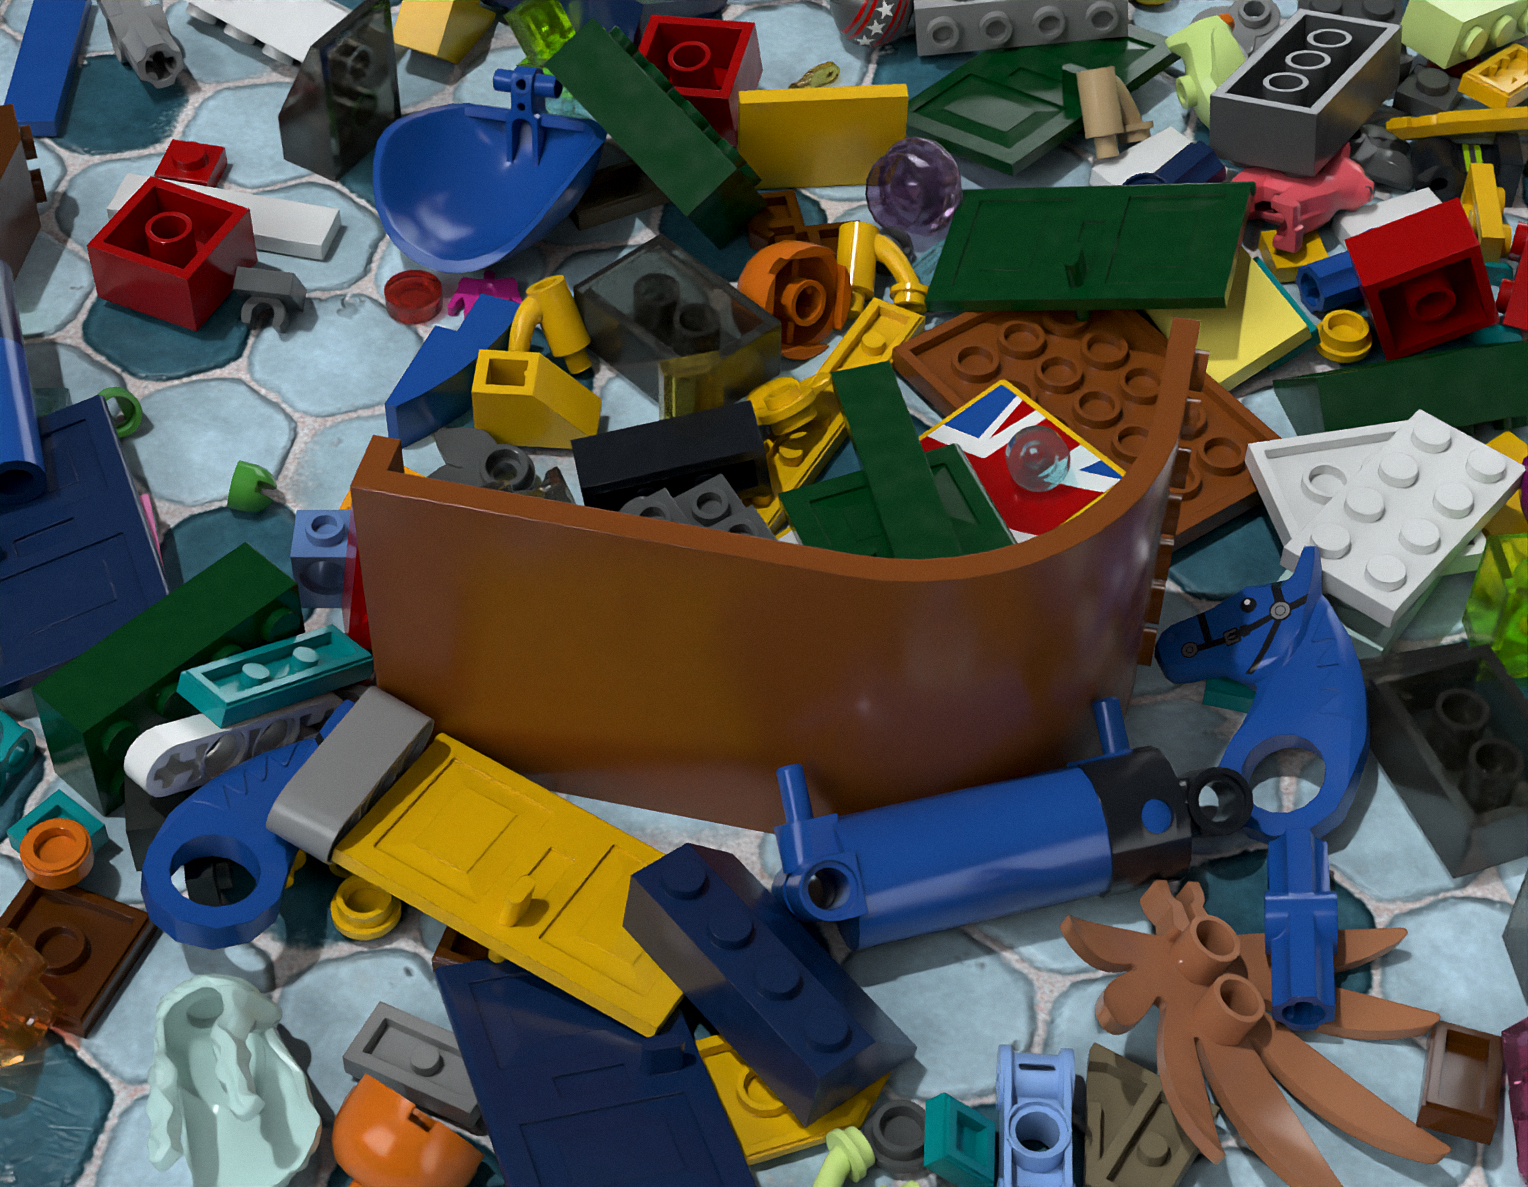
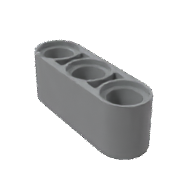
[266,686,435,865]

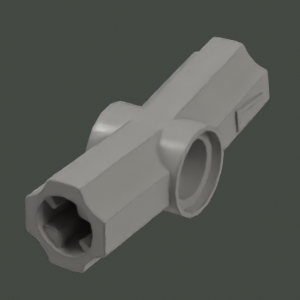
[96,0,185,89]

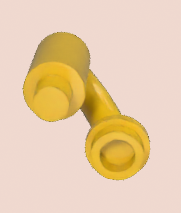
[836,222,929,319]
[508,275,592,374]

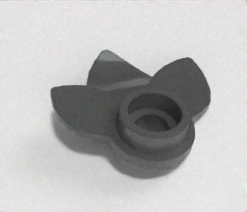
[1347,124,1414,191]
[427,427,536,495]

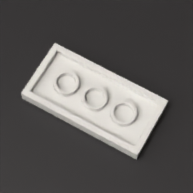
[1280,409,1525,629]

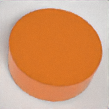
[20,818,95,890]

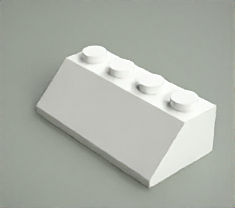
[184,0,405,87]

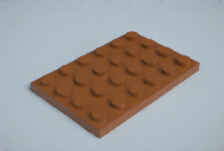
[892,309,1282,552]

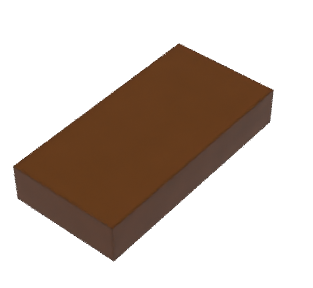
[1416,1020,1505,1146]

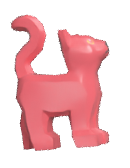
[1230,142,1376,253]

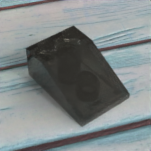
[278,0,402,183]

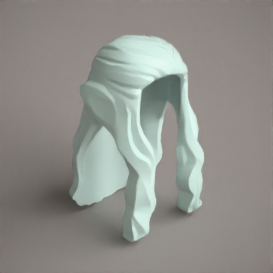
[145,973,322,1187]

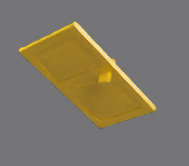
[331,733,685,1037]

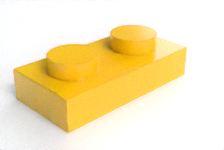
[1460,163,1512,263]

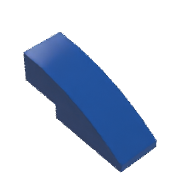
[384,293,520,449]

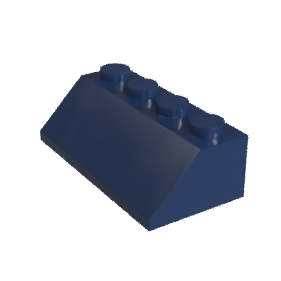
[623,842,917,1127]

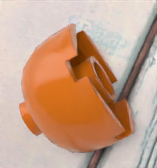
[735,240,852,360]
[331,1073,485,1187]

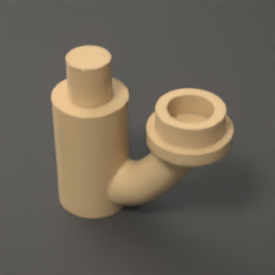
[1076,66,1154,159]

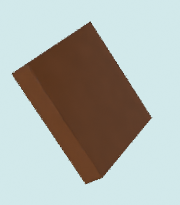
[0,878,158,1039]

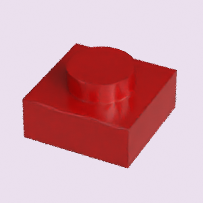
[154,139,228,188]

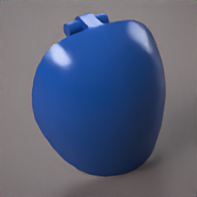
[373,66,607,273]

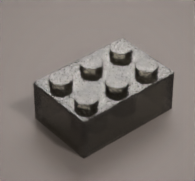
[573,233,782,417]
[1367,643,1528,879]

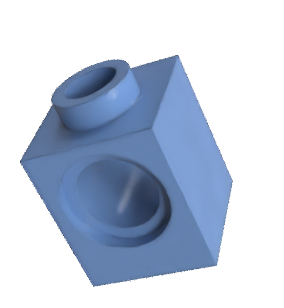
[290,510,351,608]

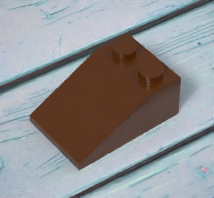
[0,104,48,281]

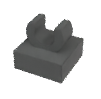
[233,266,307,333]

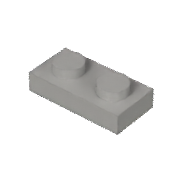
[342,1001,481,1128]

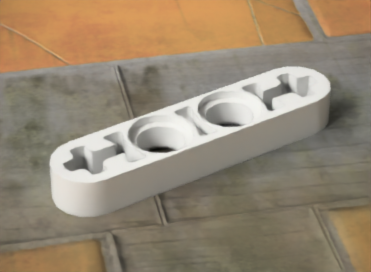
[124,691,344,797]

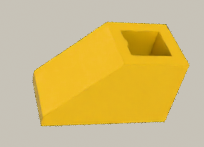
[390,0,496,65]
[471,349,602,449]

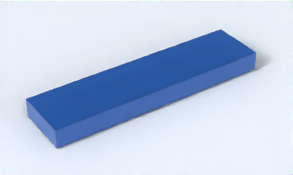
[4,0,92,137]

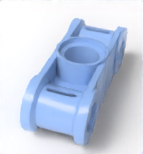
[995,1044,1076,1187]

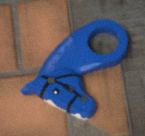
[1154,546,1370,844]

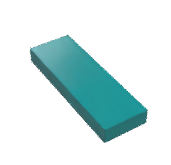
[176,624,374,728]

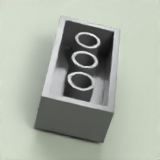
[1209,9,1402,178]

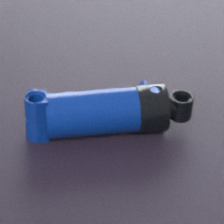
[771,696,1253,951]

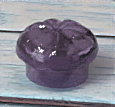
[865,137,962,237]

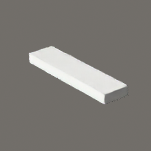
[106,173,341,260]

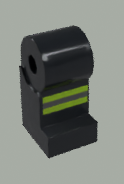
[1411,132,1524,208]

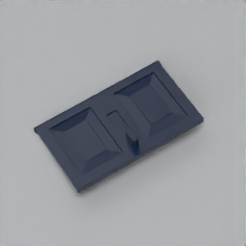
[0,395,171,699]
[434,958,757,1187]

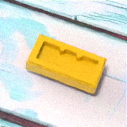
[1457,42,1528,108]

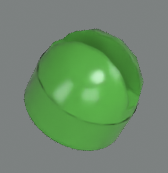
[97,387,142,438]
[227,460,277,513]

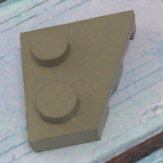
[1083,1042,1221,1187]

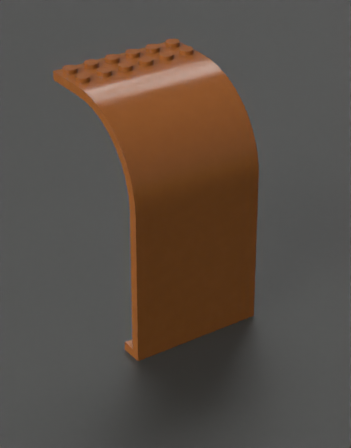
[350,316,1210,834]

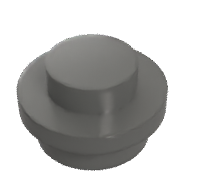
[864,1100,925,1174]

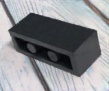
[570,400,772,512]

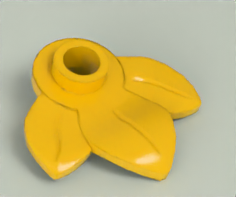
[746,372,833,435]

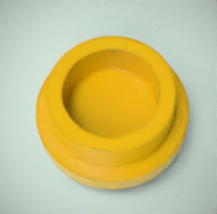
[1314,310,1372,363]
[330,874,402,940]

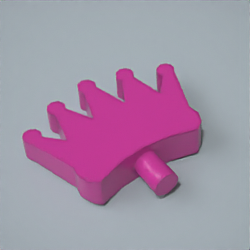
[447,270,522,319]

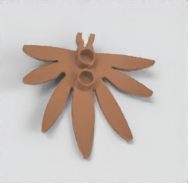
[1059,880,1451,1187]

